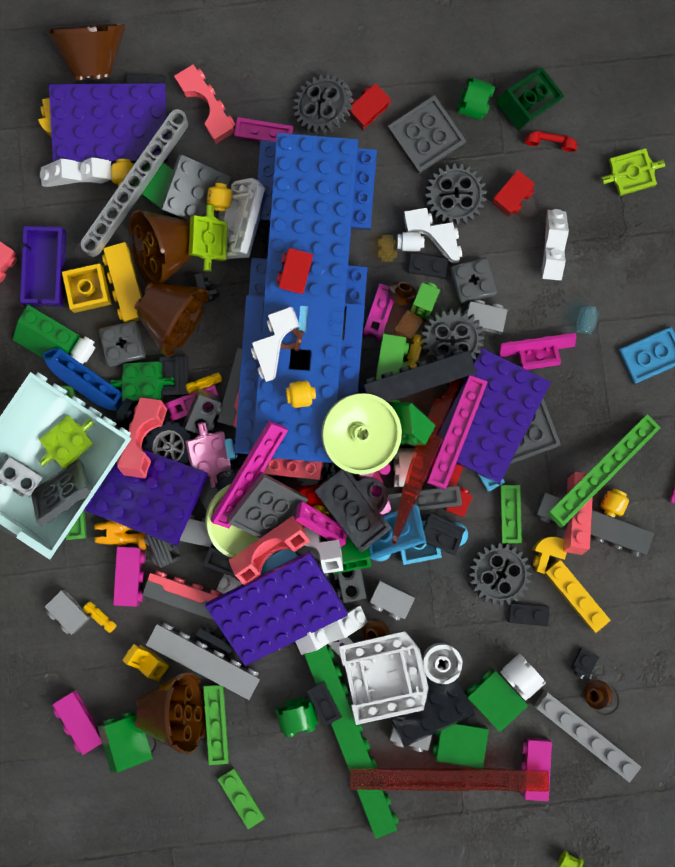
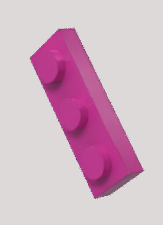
[234,117,294,142]
[295,501,347,547]

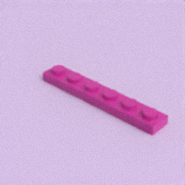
[427,375,488,490]
[210,420,288,529]

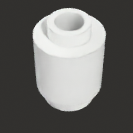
[397,232,424,252]
[70,336,96,365]

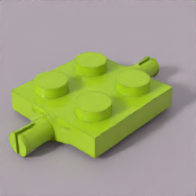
[601,148,665,196]
[188,205,228,272]
[38,415,95,469]

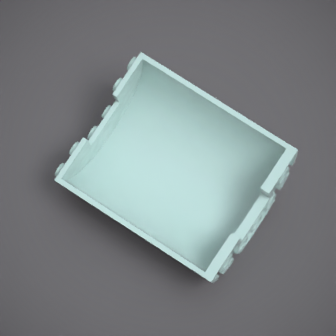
[0,372,131,559]

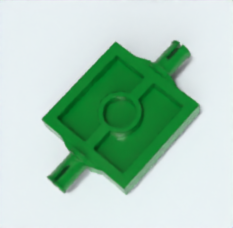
[110,362,174,402]

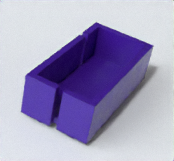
[20,226,67,307]

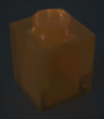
[394,310,424,342]

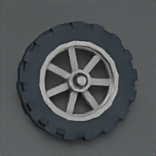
[145,422,194,466]

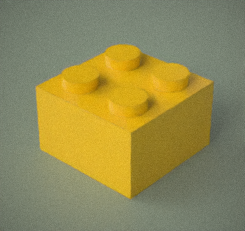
[62,264,112,313]

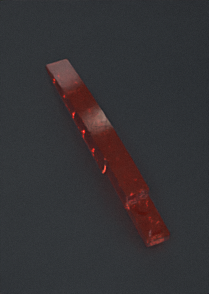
[392,377,464,545]
[350,768,549,792]

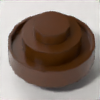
[388,281,417,305]
[363,619,390,640]
[584,680,612,710]

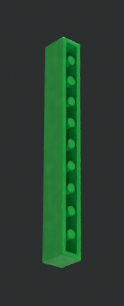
[304,644,399,839]

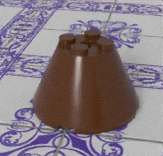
[48,24,125,80]
[129,210,194,284]
[134,282,209,357]
[135,673,206,754]

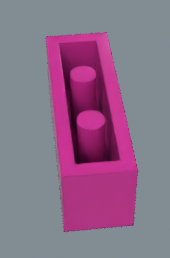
[113,546,146,607]
[53,690,102,755]
[519,737,552,801]

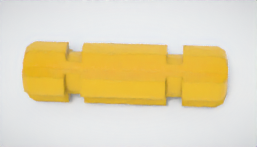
[406,334,424,368]
[185,372,222,394]
[83,602,117,633]

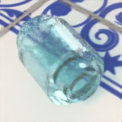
[576,305,600,335]

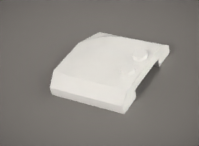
[217,178,265,259]
[339,632,428,725]

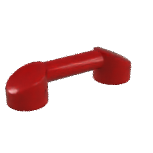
[524,131,577,152]

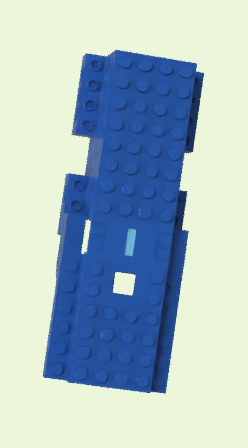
[234,133,377,463]

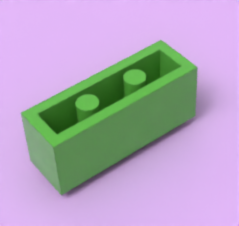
[410,282,440,321]

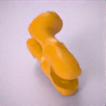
[94,521,149,550]

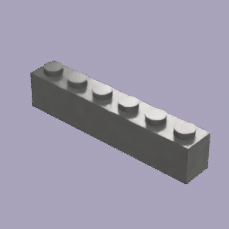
[534,493,654,557]

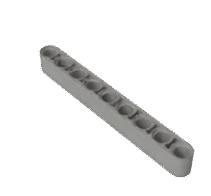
[81,109,188,257]

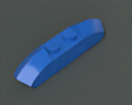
[42,348,123,411]

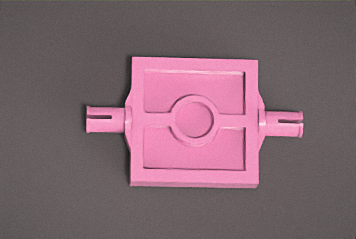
[185,422,231,488]

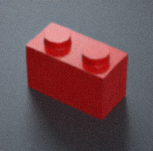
[348,83,391,130]
[492,170,535,217]
[276,248,313,295]

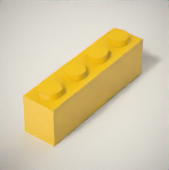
[102,242,143,322]
[544,559,611,633]

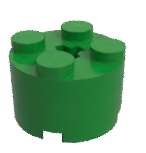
[457,76,495,121]
[275,697,318,737]

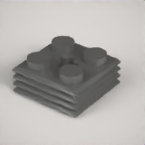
[450,257,497,305]
[99,320,146,367]
[144,535,182,568]

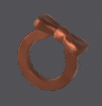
[280,328,304,351]

